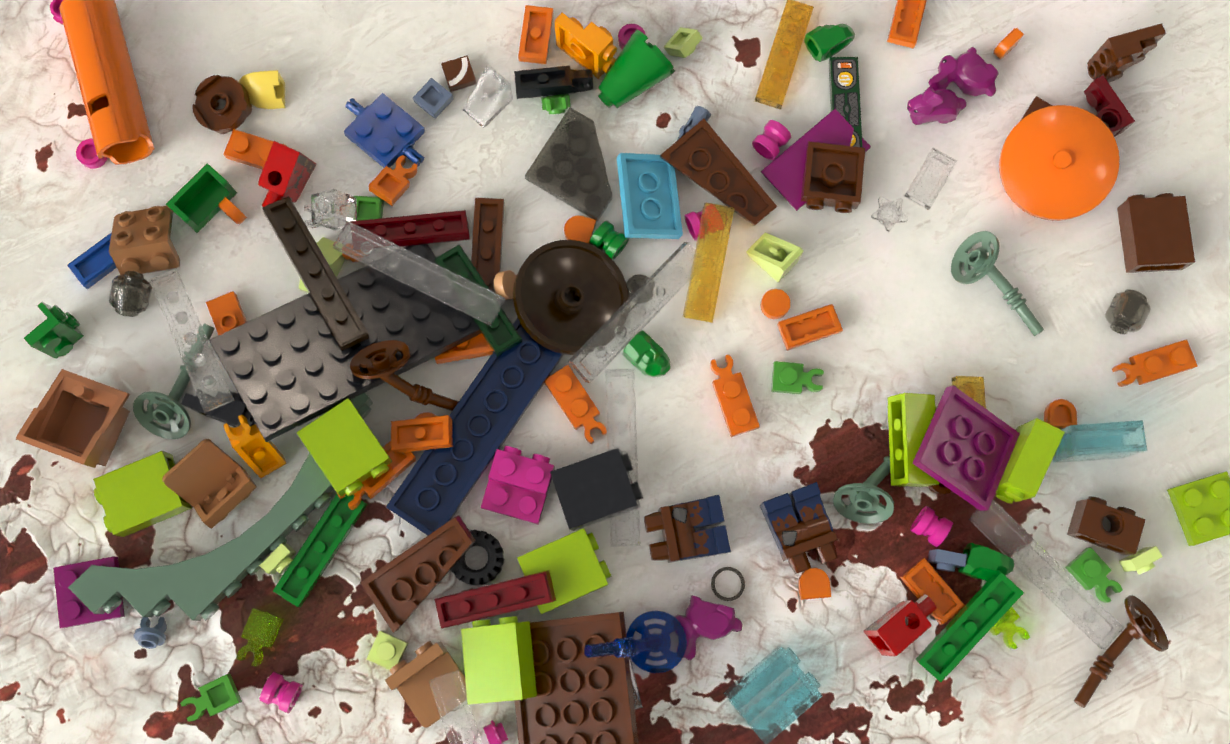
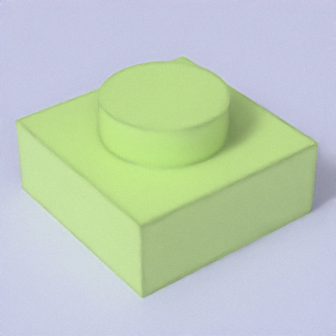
[664,27,702,58]
[259,543,296,574]
[1119,546,1163,574]
[366,631,409,670]

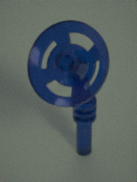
[584,611,687,673]

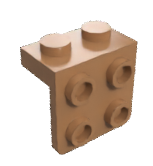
[109,205,180,277]
[162,439,257,529]
[385,641,467,728]

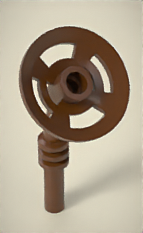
[350,340,459,411]
[1074,595,1169,708]

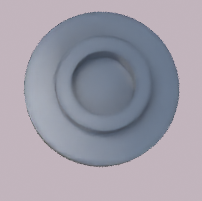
[134,617,167,649]

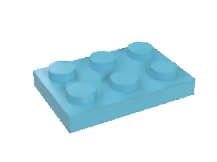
[617,153,683,239]

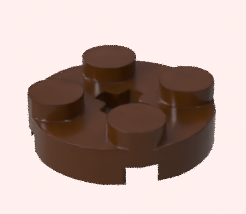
[193,75,252,134]

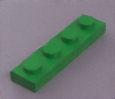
[273,494,368,608]
[916,570,1024,682]

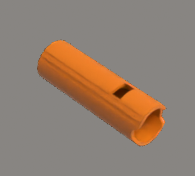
[59,0,154,165]

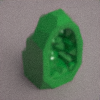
[804,24,855,62]
[622,330,670,378]
[958,543,1014,581]

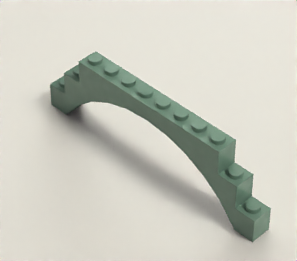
[68,393,373,621]

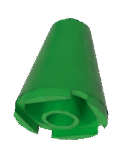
[598,30,675,108]

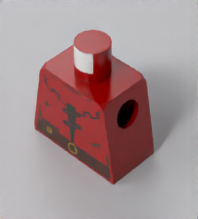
[258,141,316,207]
[863,594,937,656]

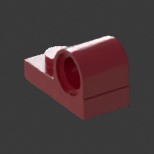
[1084,75,1135,137]

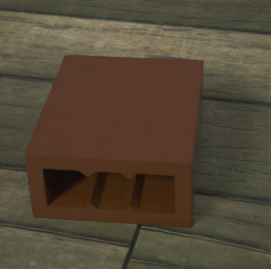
[1117,193,1195,273]

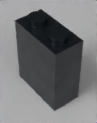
[550,448,643,531]

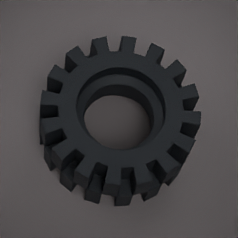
[451,530,504,586]

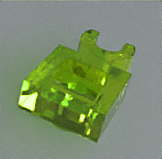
[990,607,1030,649]
[237,608,284,667]

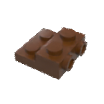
[1087,23,1166,82]
[801,141,865,213]

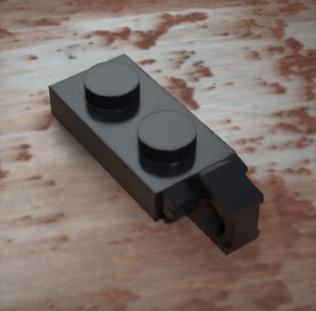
[514,66,593,99]

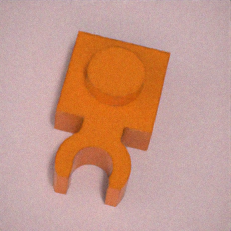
[369,155,418,206]

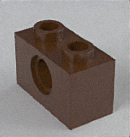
[1067,496,1146,555]

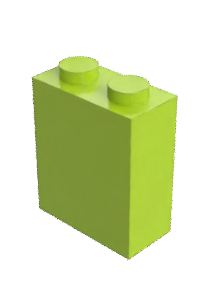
[296,398,392,496]
[996,418,1065,504]
[93,451,192,537]
[517,528,612,615]
[461,616,537,705]

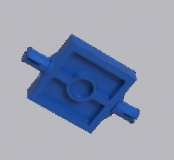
[344,93,425,168]

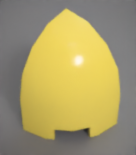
[239,70,285,109]

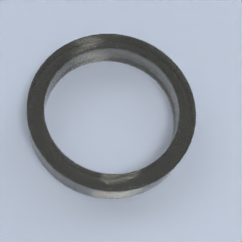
[711,567,745,601]

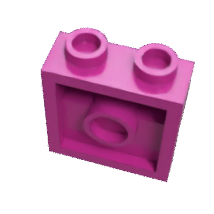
[481,446,555,525]

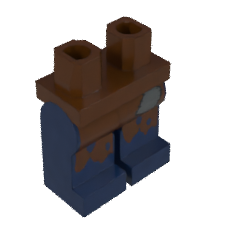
[760,482,838,574]
[644,495,731,563]

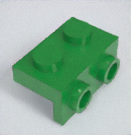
[24,302,84,359]

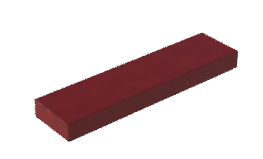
[350,210,470,251]
[434,570,556,629]

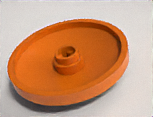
[999,105,1120,221]

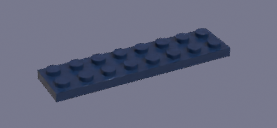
[386,317,564,536]

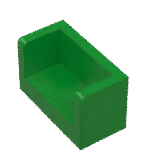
[166,163,237,233]

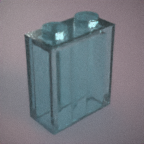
[1053,420,1147,463]
[723,646,822,744]

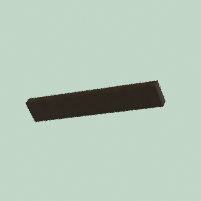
[262,196,369,351]

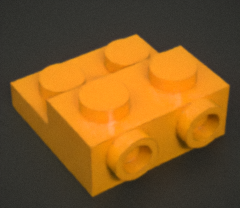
[555,13,617,79]

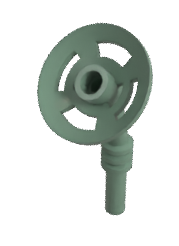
[951,231,1044,336]
[133,323,215,439]
[833,454,894,524]

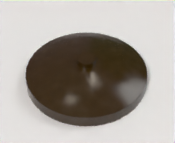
[513,240,629,355]

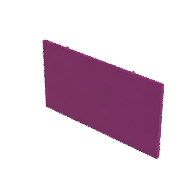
[761,109,871,211]

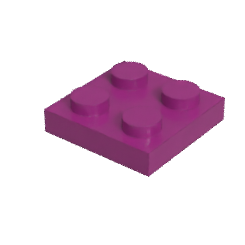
[53,556,125,628]

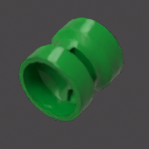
[589,220,630,260]

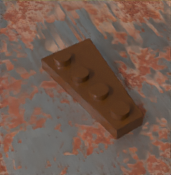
[660,118,777,225]
[360,515,476,633]

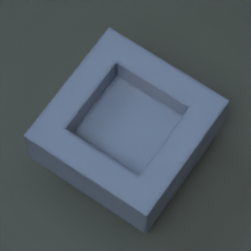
[413,78,454,119]
[928,549,967,572]

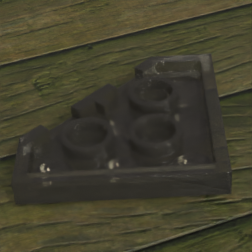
[525,107,613,222]

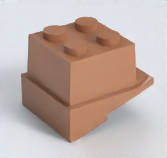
[16,369,130,468]

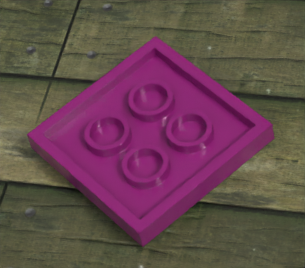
[913,385,1020,511]

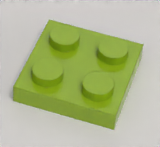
[1167,471,1230,546]

